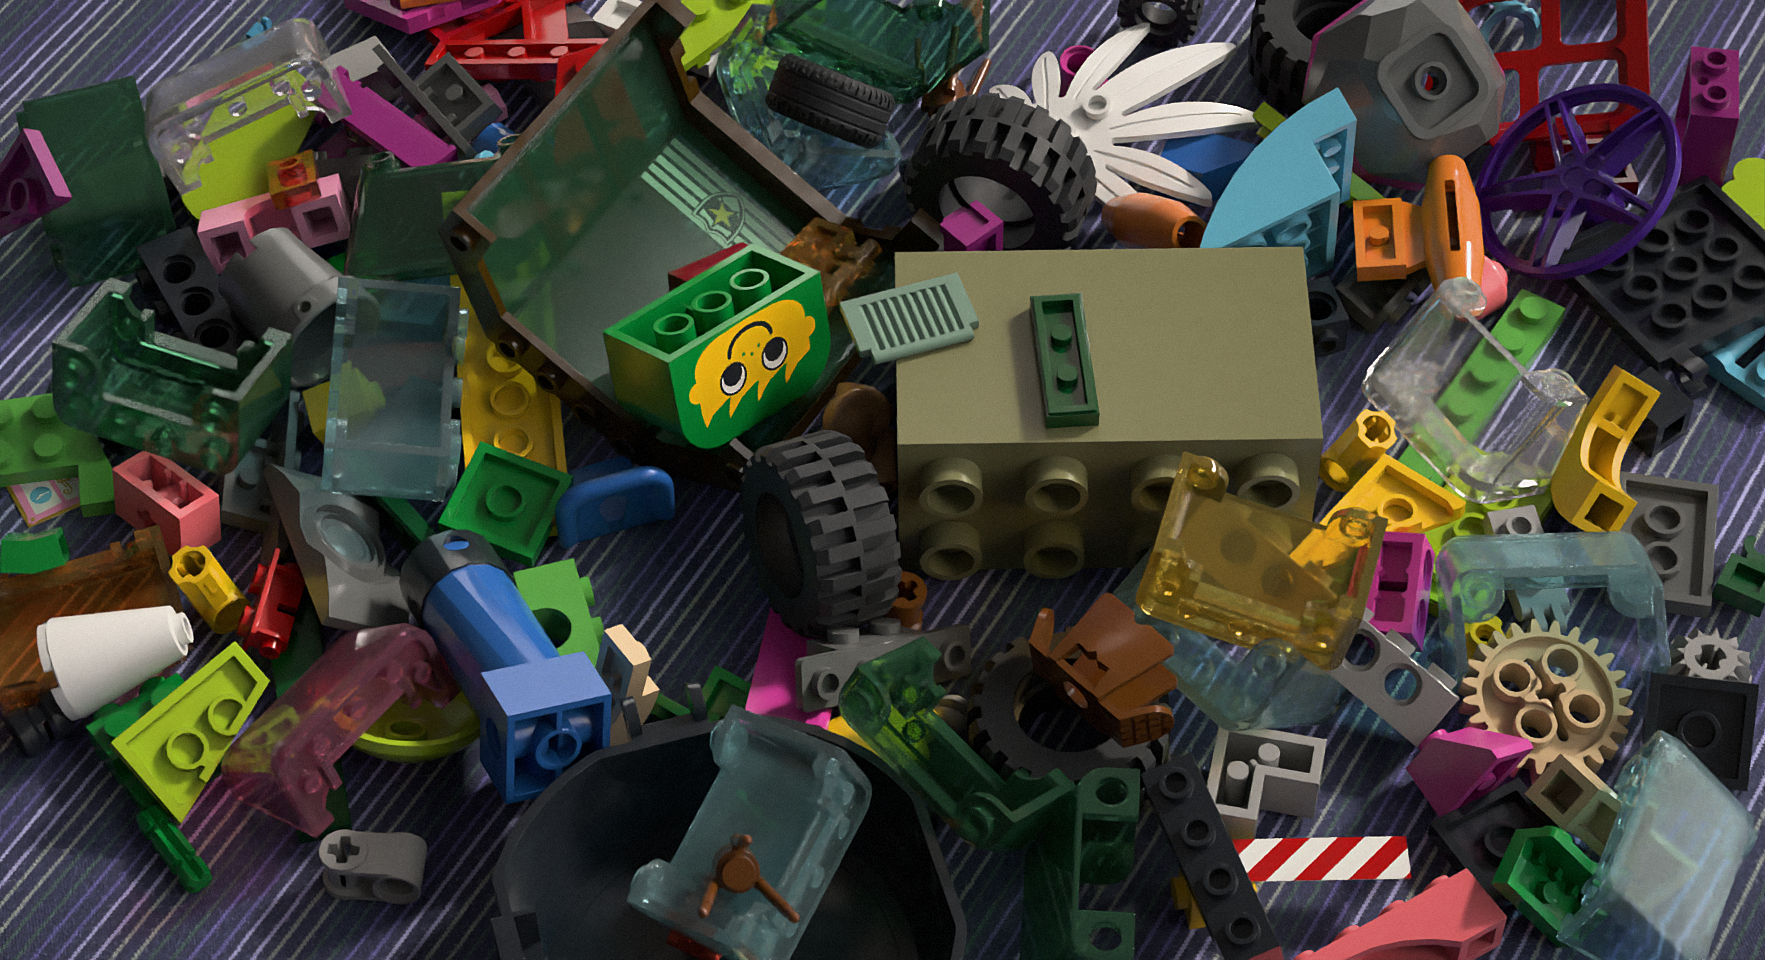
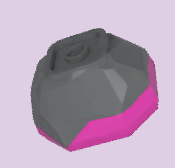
[1302,0,1506,192]

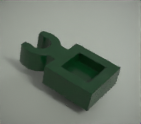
[1712,535,1765,618]

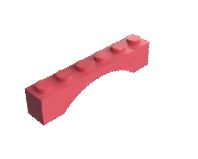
[1292,868,1507,960]

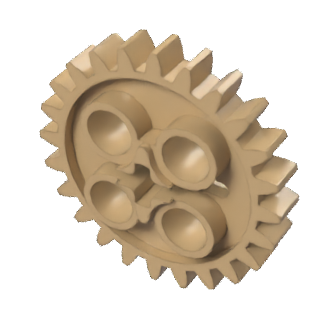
[1458,619,1633,784]

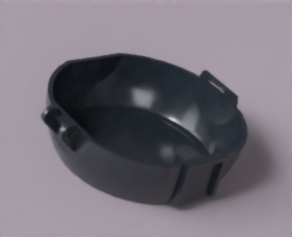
[490,680,967,960]

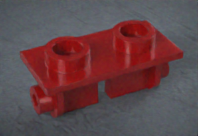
[235,548,306,659]

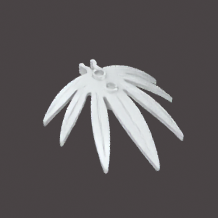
[989,23,1259,207]

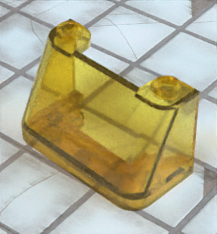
[1136,451,1388,671]

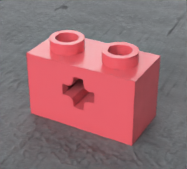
[112,446,221,556]

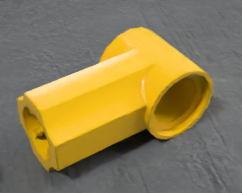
[1319,409,1397,493]
[168,545,251,634]

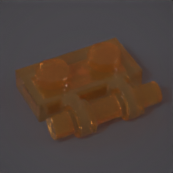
[779,217,882,309]

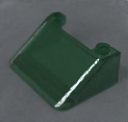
[343,134,563,285]

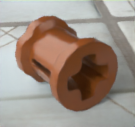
[883,572,927,631]

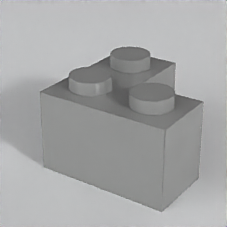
[1207,721,1327,839]

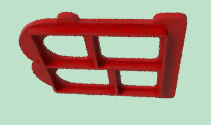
[1424,0,1651,148]

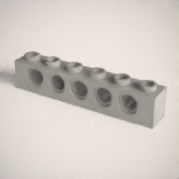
[1171,492,1459,748]

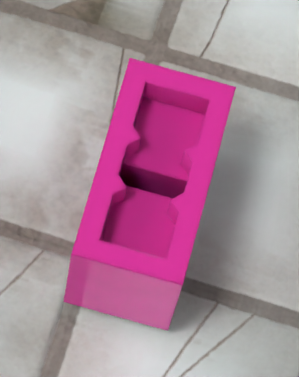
[1363,530,1435,652]

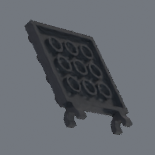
[1546,174,1765,401]

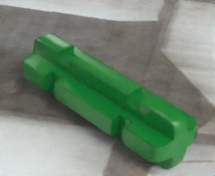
[136,804,212,894]

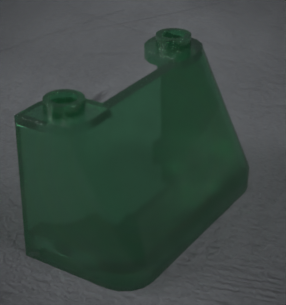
[838,636,1077,855]

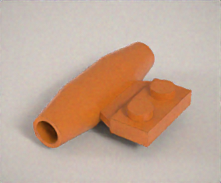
[1353,155,1485,317]
[1101,193,1207,249]

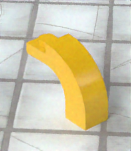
[1551,365,1661,546]

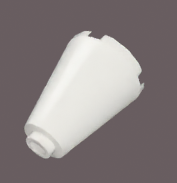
[37,606,193,721]

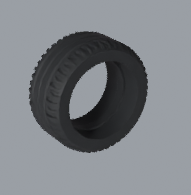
[765,53,895,149]

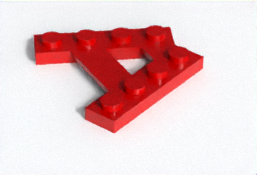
[424,0,609,83]

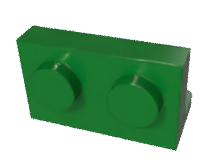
[1491,826,1621,948]

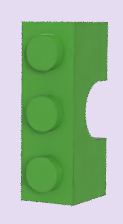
[513,558,604,667]

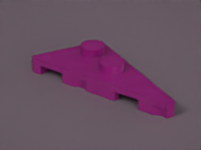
[0,128,72,239]

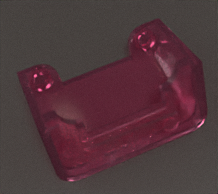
[221,623,461,838]

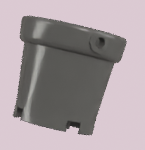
[218,227,381,388]

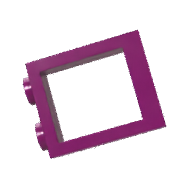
[1673,46,1739,188]

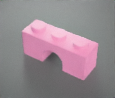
[197,173,353,274]

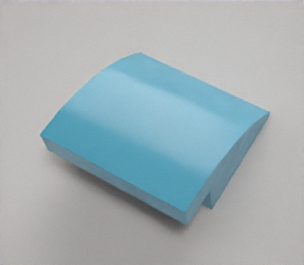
[1200,87,1357,280]

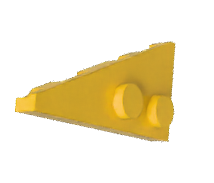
[1279,454,1466,583]

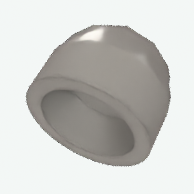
[933,695,968,742]

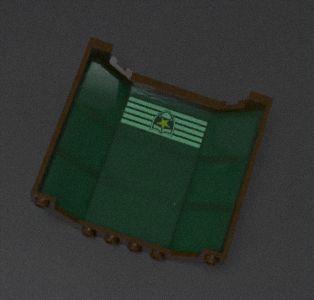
[438,0,944,493]

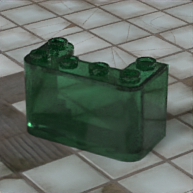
[15,74,176,288]
[52,277,293,475]

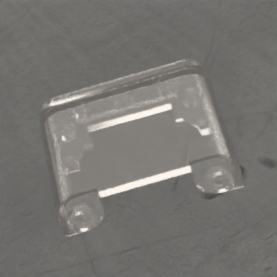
[144,18,353,196]
[1361,277,1590,504]

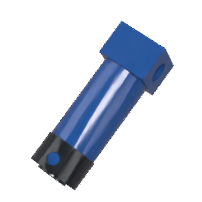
[399,529,612,805]

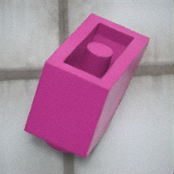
[1406,727,1534,818]

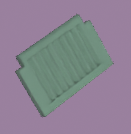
[840,272,979,365]

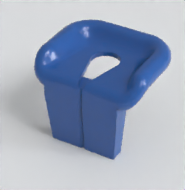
[555,456,676,548]

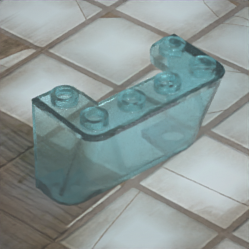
[1112,533,1352,731]

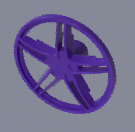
[1475,83,1682,280]

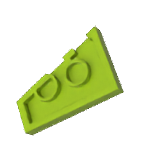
[109,641,270,827]

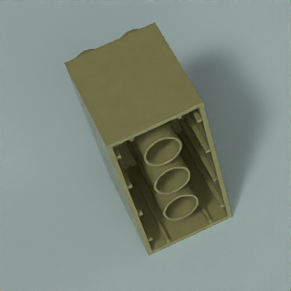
[895,247,1323,580]

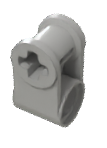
[319,829,428,904]

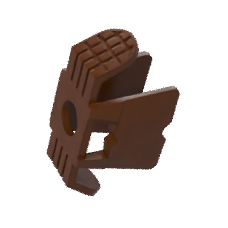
[1029,593,1178,748]

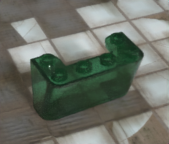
[1019,767,1140,960]

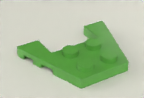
[0,391,116,517]

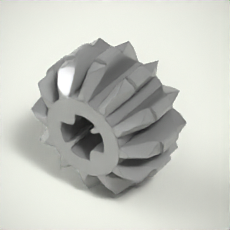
[1660,627,1752,683]

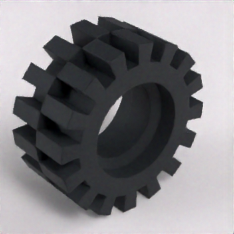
[1117,0,1205,49]

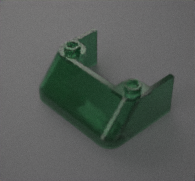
[763,0,991,104]

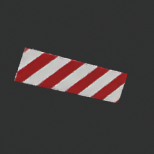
[1232,836,1412,882]

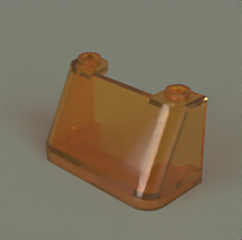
[0,525,194,714]

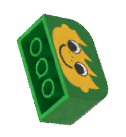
[602,243,831,449]

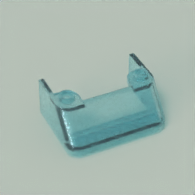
[1435,531,1671,692]

